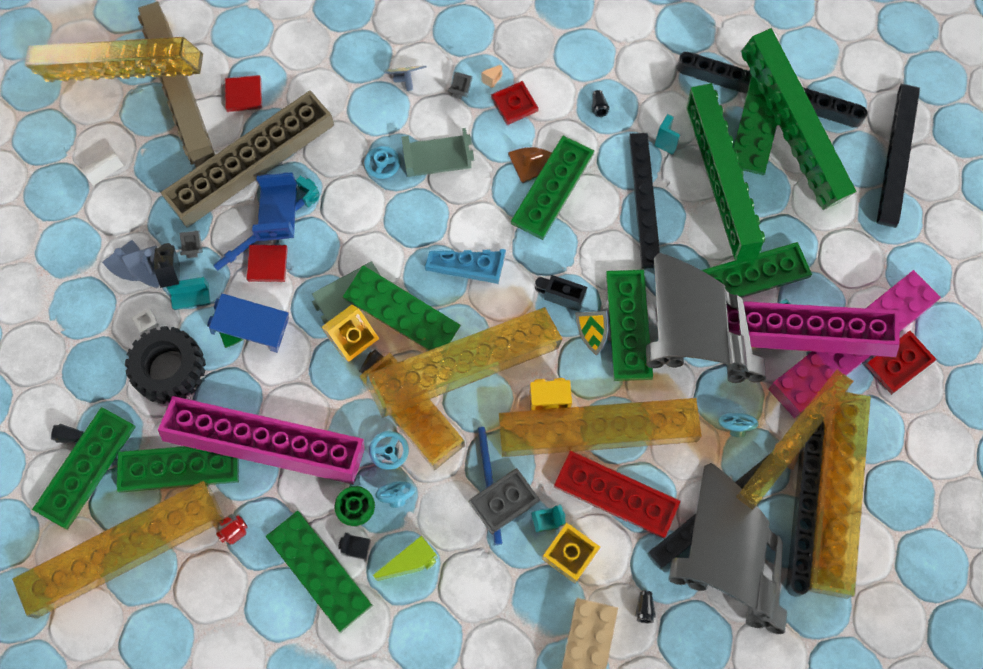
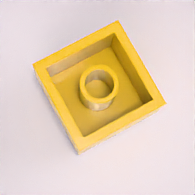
[321,305,379,362]
[529,378,572,416]
[542,523,600,584]

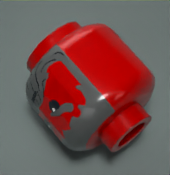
[216,514,248,545]

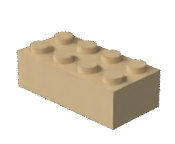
[561,598,618,669]

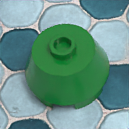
[334,486,375,526]

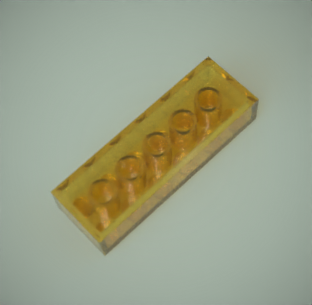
[359,353,465,471]

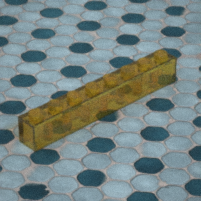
[737,369,854,510]

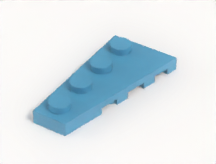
[425,249,506,284]

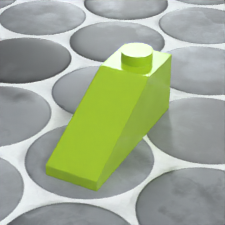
[373,536,438,581]

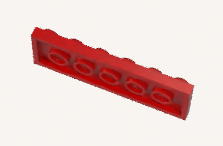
[553,450,681,539]

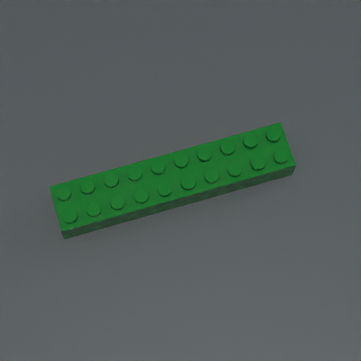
[741,28,857,210]
[686,83,765,263]

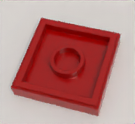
[225,75,262,112]
[491,81,539,125]
[247,245,288,282]

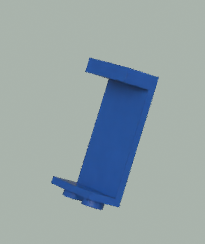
[252,172,297,241]
[207,293,289,353]

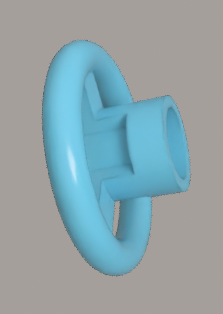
[364,146,400,179]
[718,413,759,437]
[369,431,409,470]
[376,481,415,508]

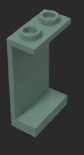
[401,128,474,177]
[312,261,381,324]

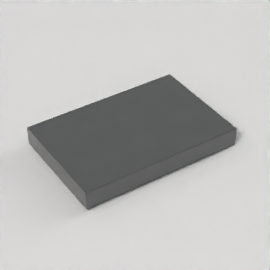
[468,468,540,534]

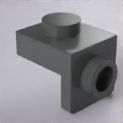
[448,72,473,99]
[180,230,203,258]

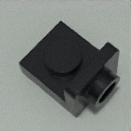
[338,533,371,560]

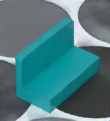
[654,114,680,155]
[166,277,210,310]

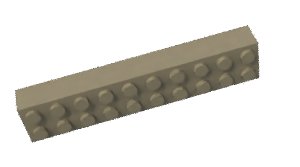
[137,1,215,168]
[160,90,334,228]

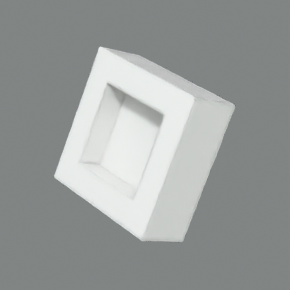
[132,308,159,334]

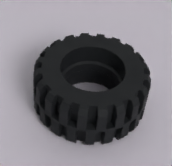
[125,326,206,404]

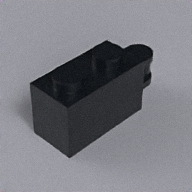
[154,243,180,288]
[535,275,588,312]

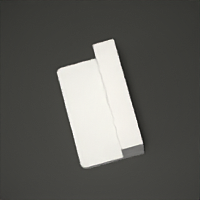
[82,150,124,186]

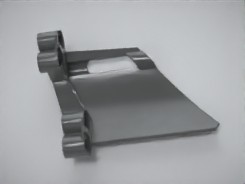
[646,253,766,383]
[668,463,787,634]

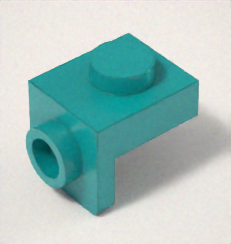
[296,175,320,208]
[531,505,566,533]

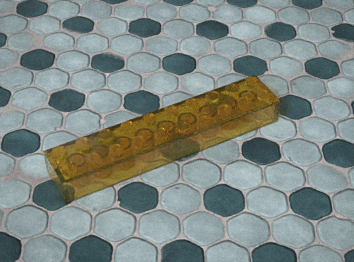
[24,37,203,82]
[366,307,562,418]
[809,389,871,599]
[499,398,702,457]
[12,481,224,619]

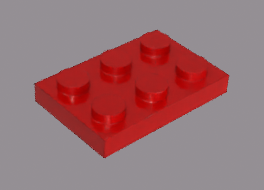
[865,331,937,395]

